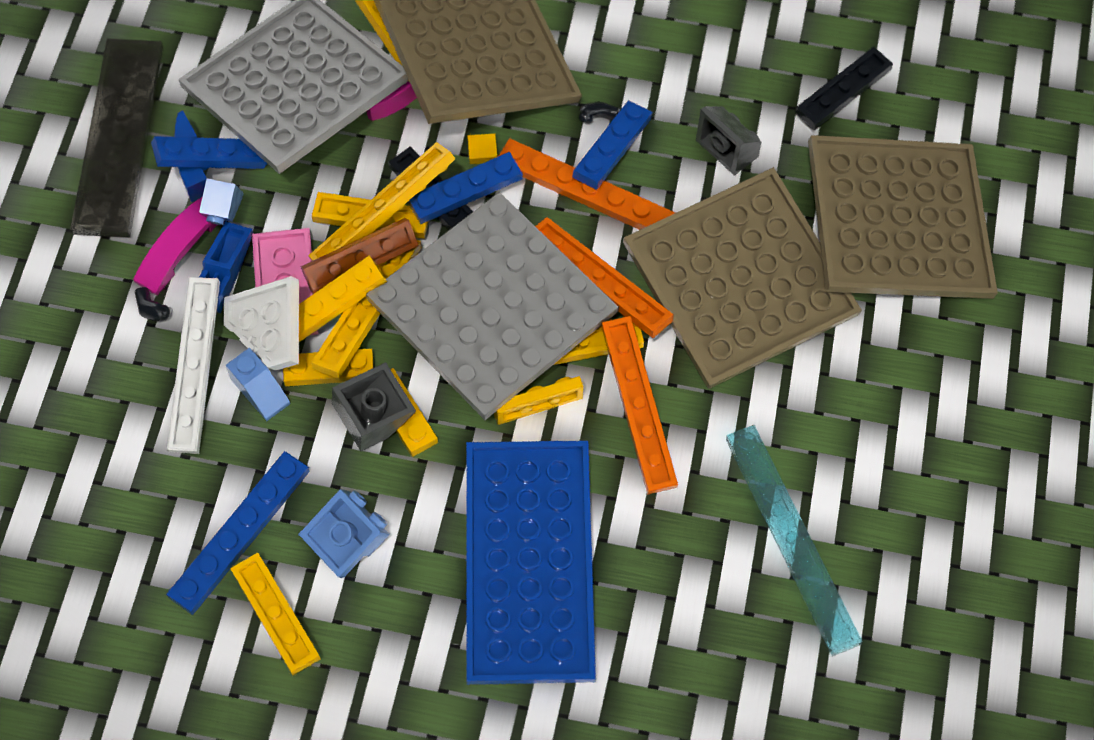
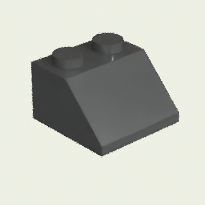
[696,106,762,176]
[332,362,416,451]

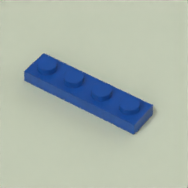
[572,100,652,190]
[151,136,267,169]
[408,152,522,225]

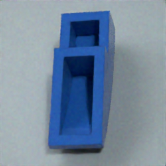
[174,110,208,203]
[199,222,253,313]

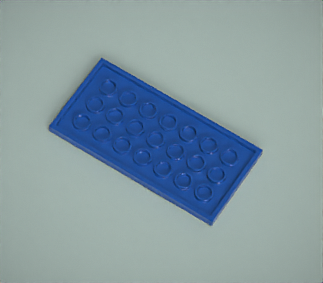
[467,441,596,685]

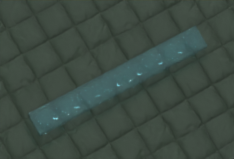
[726,425,863,657]

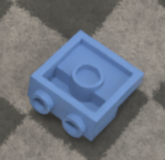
[299,489,390,578]

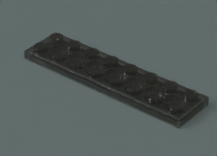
[70,39,163,238]

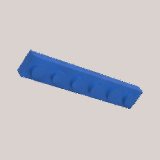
[166,451,310,615]

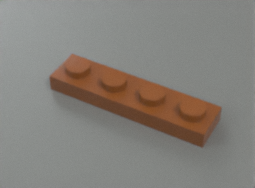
[300,218,419,294]

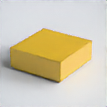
[468,133,497,164]

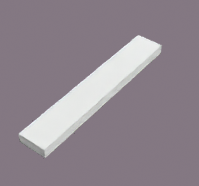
[167,277,220,454]

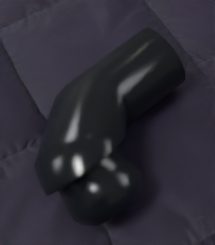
[578,101,620,123]
[135,287,170,321]

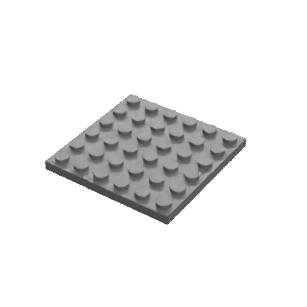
[179,0,408,174]
[366,192,618,420]

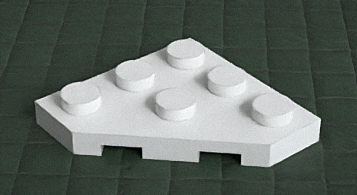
[224,276,299,371]

